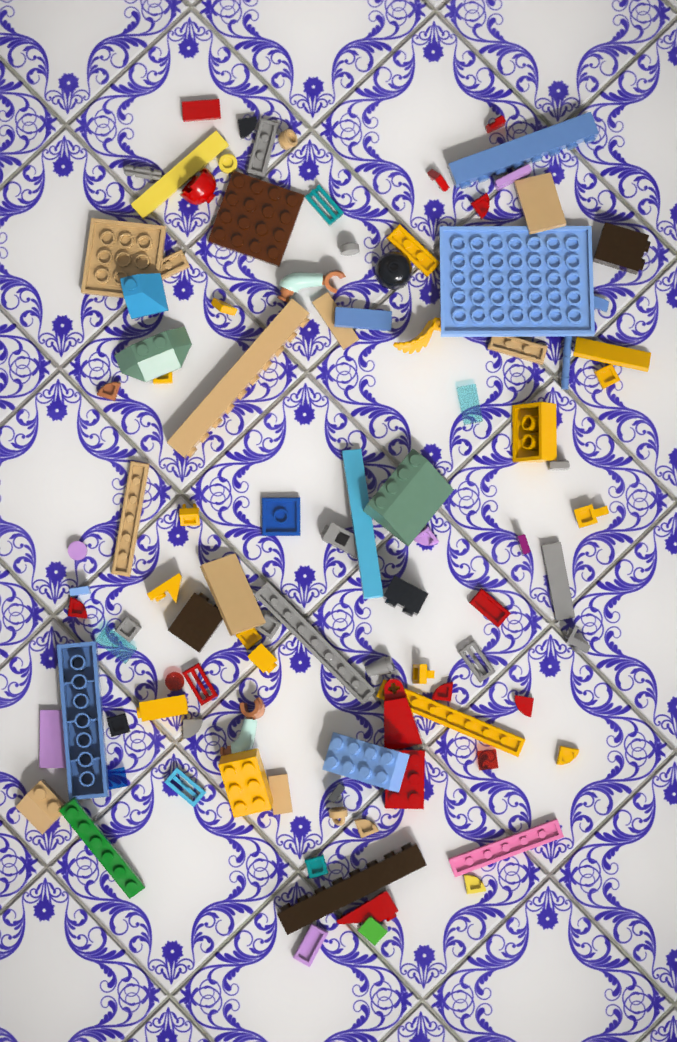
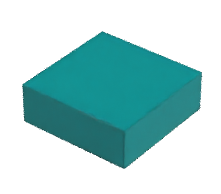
[305,854,328,878]

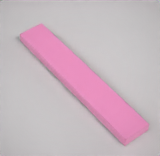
[448,818,564,877]

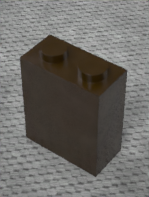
[593,222,651,275]
[168,592,223,653]

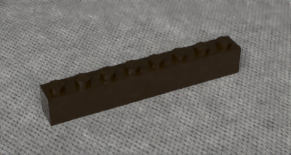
[277,842,427,935]

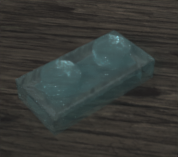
[95,625,137,664]

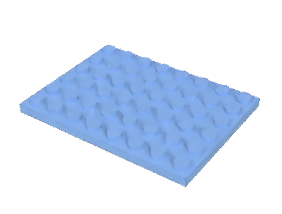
[439,226,595,337]

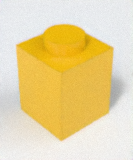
[247,643,277,673]

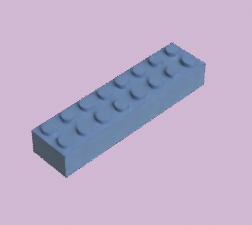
[57,641,110,800]

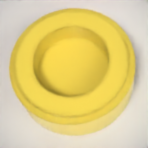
[218,154,238,174]

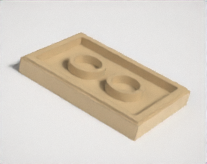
[514,172,566,235]

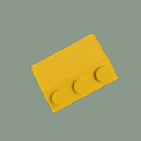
[512,402,557,462]

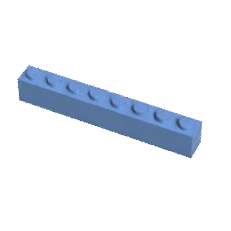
[448,112,599,189]

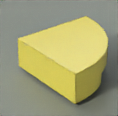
[464,874,486,894]

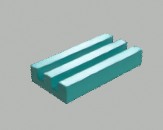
[305,185,344,226]

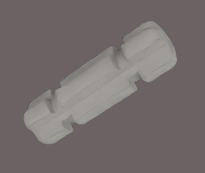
[124,165,162,181]

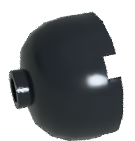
[375,251,412,290]

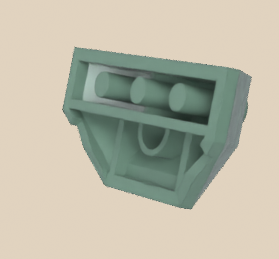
[114,326,192,382]

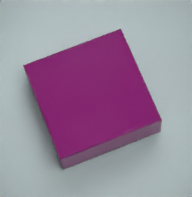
[516,534,530,556]

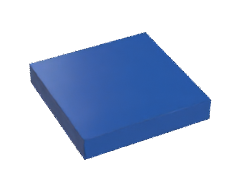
[262,497,301,536]

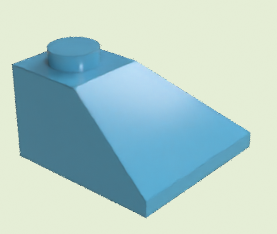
[120,273,169,319]

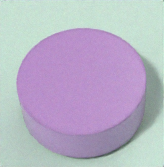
[68,541,88,561]

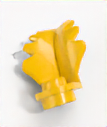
[393,317,441,354]

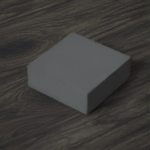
[328,783,345,803]

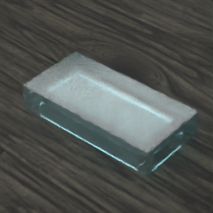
[457,384,483,425]

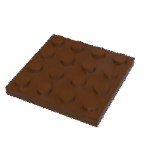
[208,171,305,267]

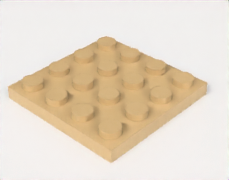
[81,218,167,298]

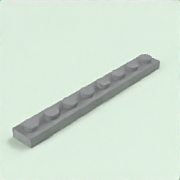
[254,582,376,704]

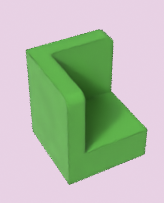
[357,916,388,946]

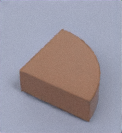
[97,382,121,401]

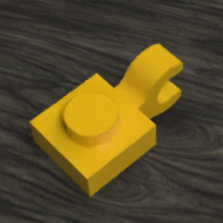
[574,504,609,528]

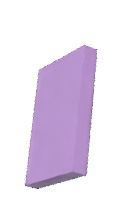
[39,710,66,768]

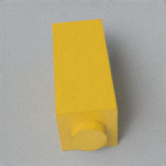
[136,695,189,722]

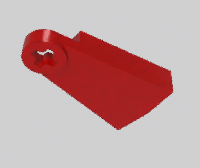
[384,678,423,749]

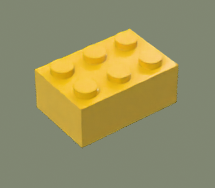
[218,748,273,818]

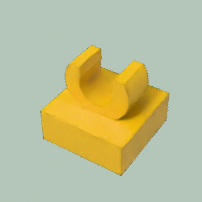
[179,504,200,526]
[412,664,435,684]

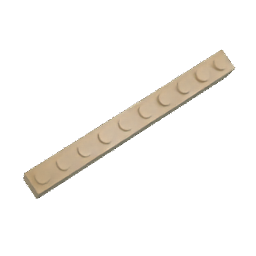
[167,299,310,459]

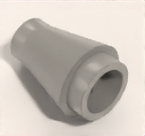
[365,656,395,677]

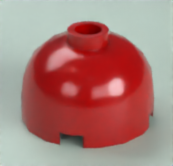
[179,167,217,205]

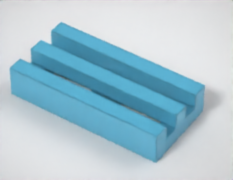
[164,767,206,807]

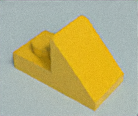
[147,573,182,604]

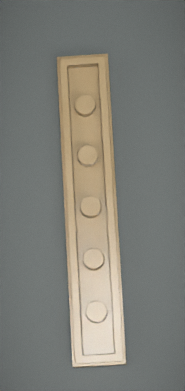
[111,461,150,577]

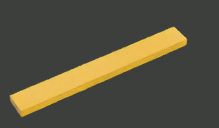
[376,679,526,757]

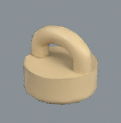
[278,129,298,150]
[328,807,348,826]

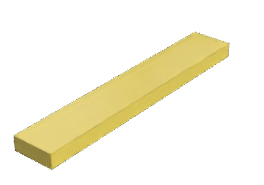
[131,131,229,220]

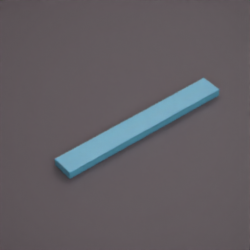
[342,449,383,599]

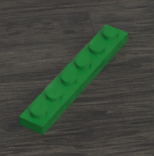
[59,797,145,899]

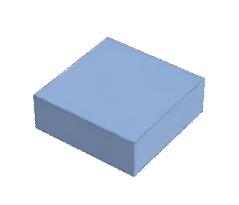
[69,586,91,597]

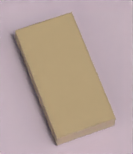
[268,774,293,815]

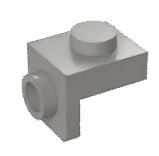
[564,625,591,655]

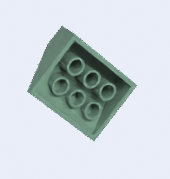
[363,449,454,547]

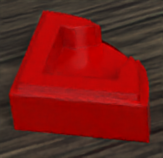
[485,115,506,134]
[427,169,450,192]
[470,193,490,220]
[68,597,87,619]
[432,682,453,702]
[514,695,534,717]

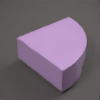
[414,527,439,546]

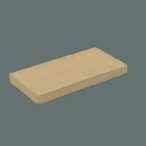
[200,553,266,636]

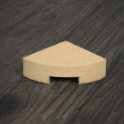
[354,819,379,838]

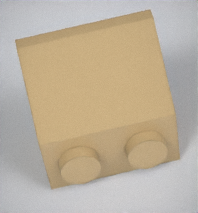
[16,780,66,835]

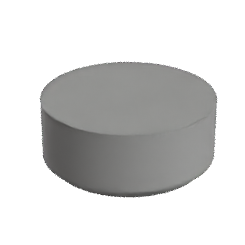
[340,242,360,256]

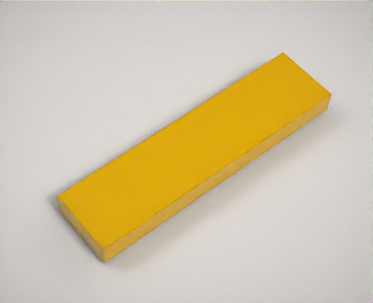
[573,337,651,372]

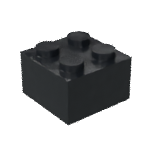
[383,575,429,617]

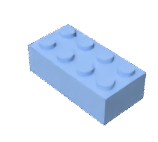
[322,732,410,792]

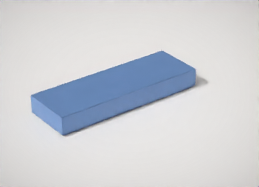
[334,307,392,331]

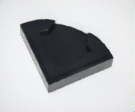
[238,117,257,139]

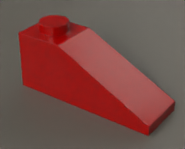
[336,890,398,924]

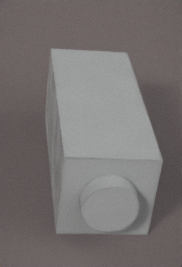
[321,522,357,558]

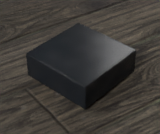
[106,713,131,737]

